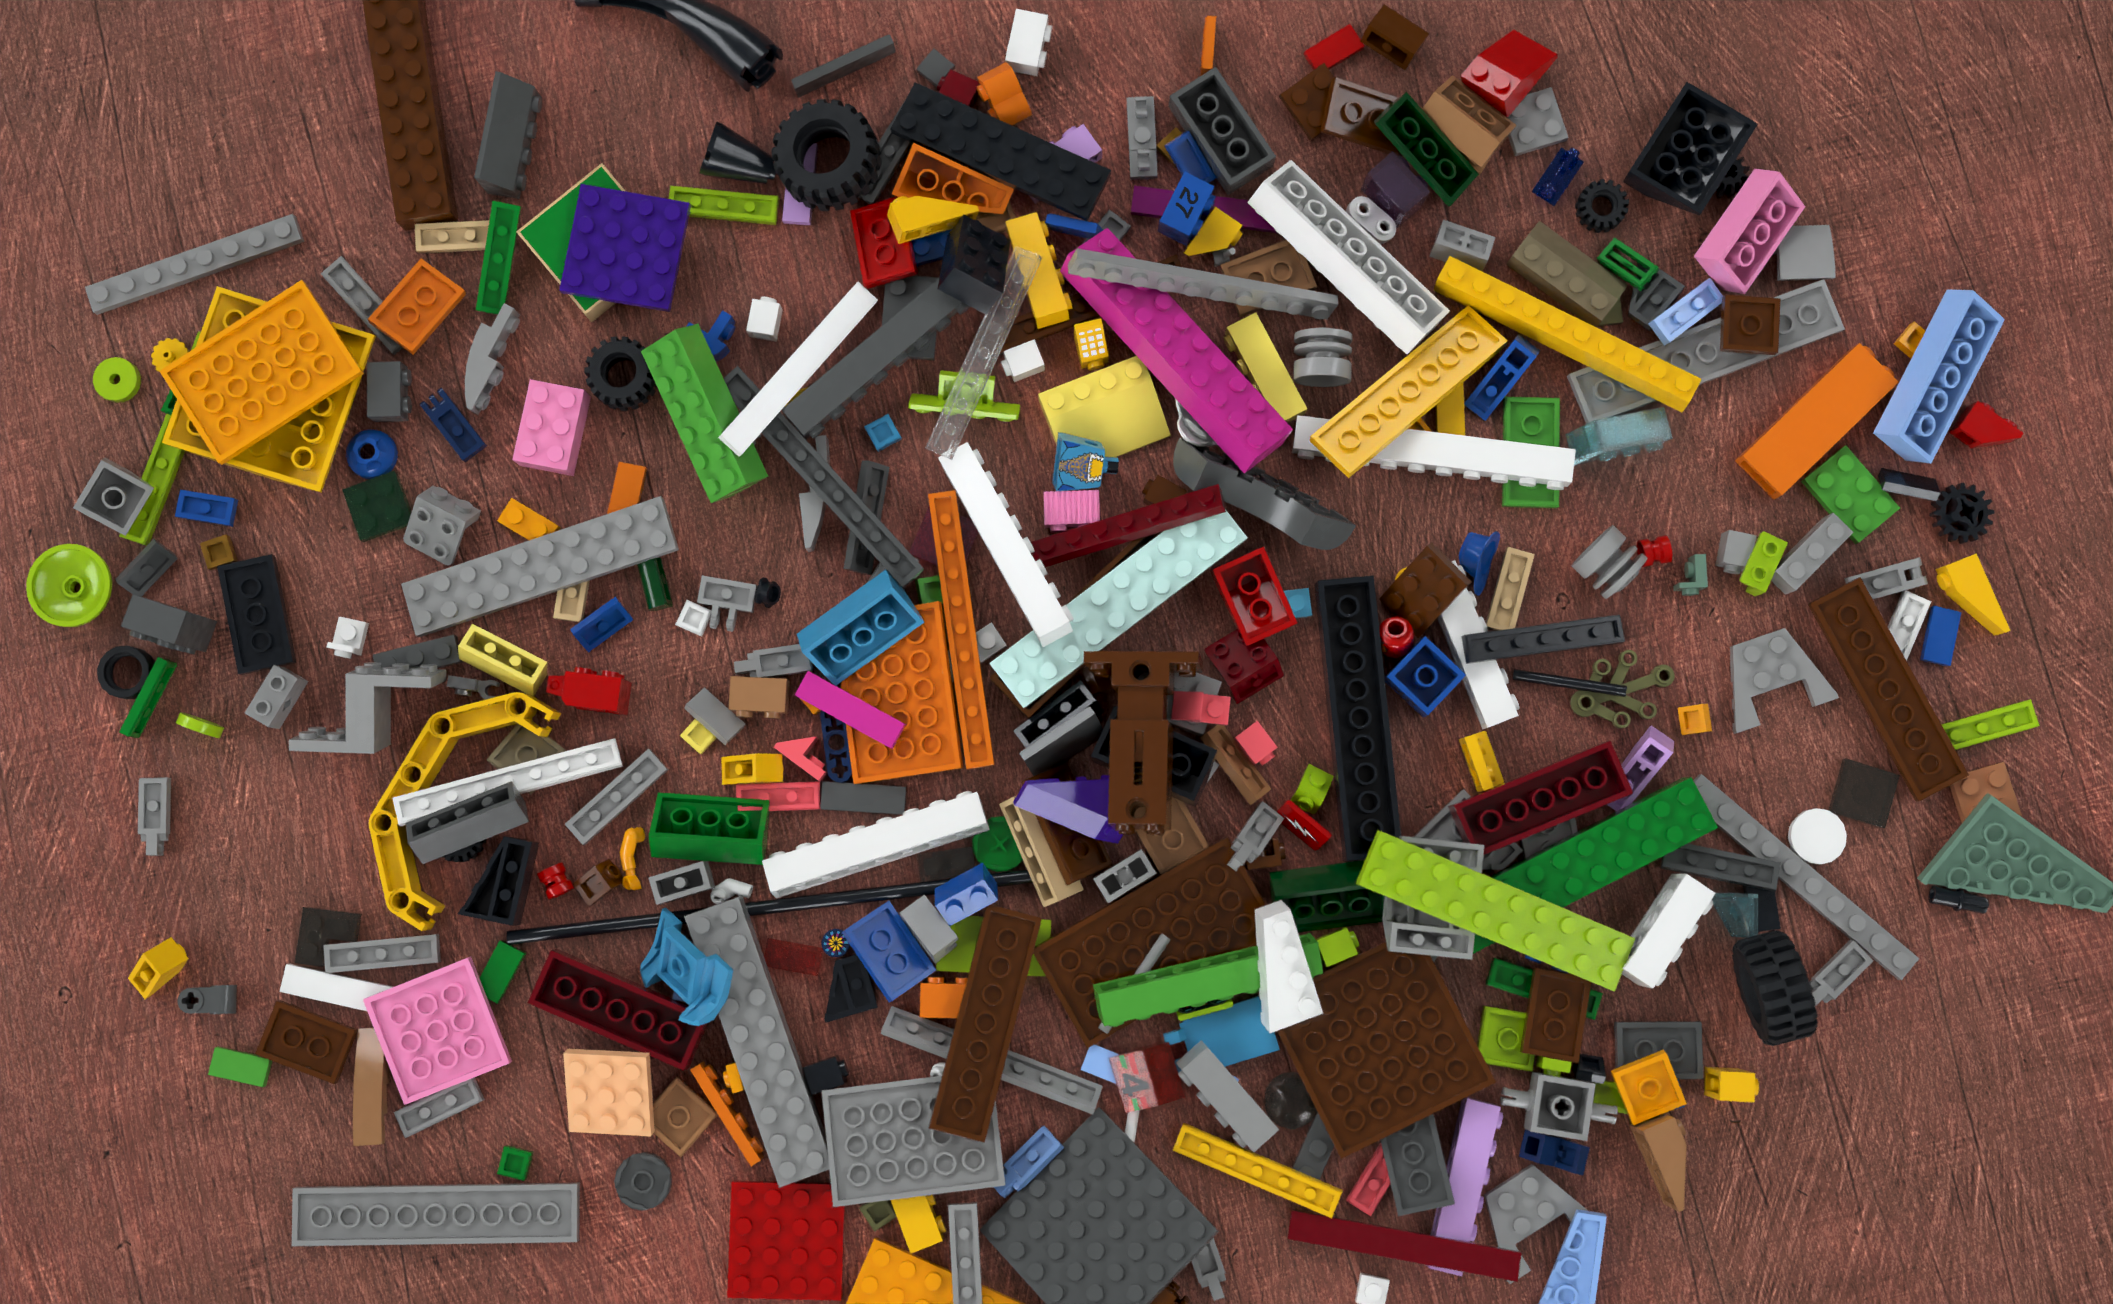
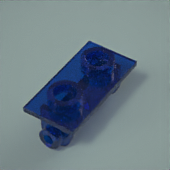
[1531,147,1584,206]

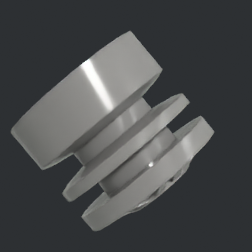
[1293,327,1352,387]
[1571,525,1648,599]

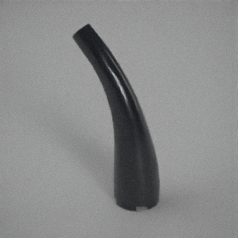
[574,0,783,92]

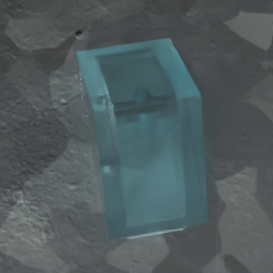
[1711,893,1758,938]

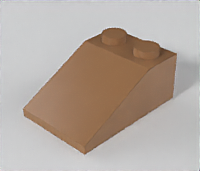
[1629,1113,1686,1212]

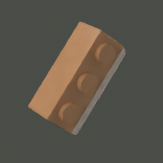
[1422,75,1517,167]

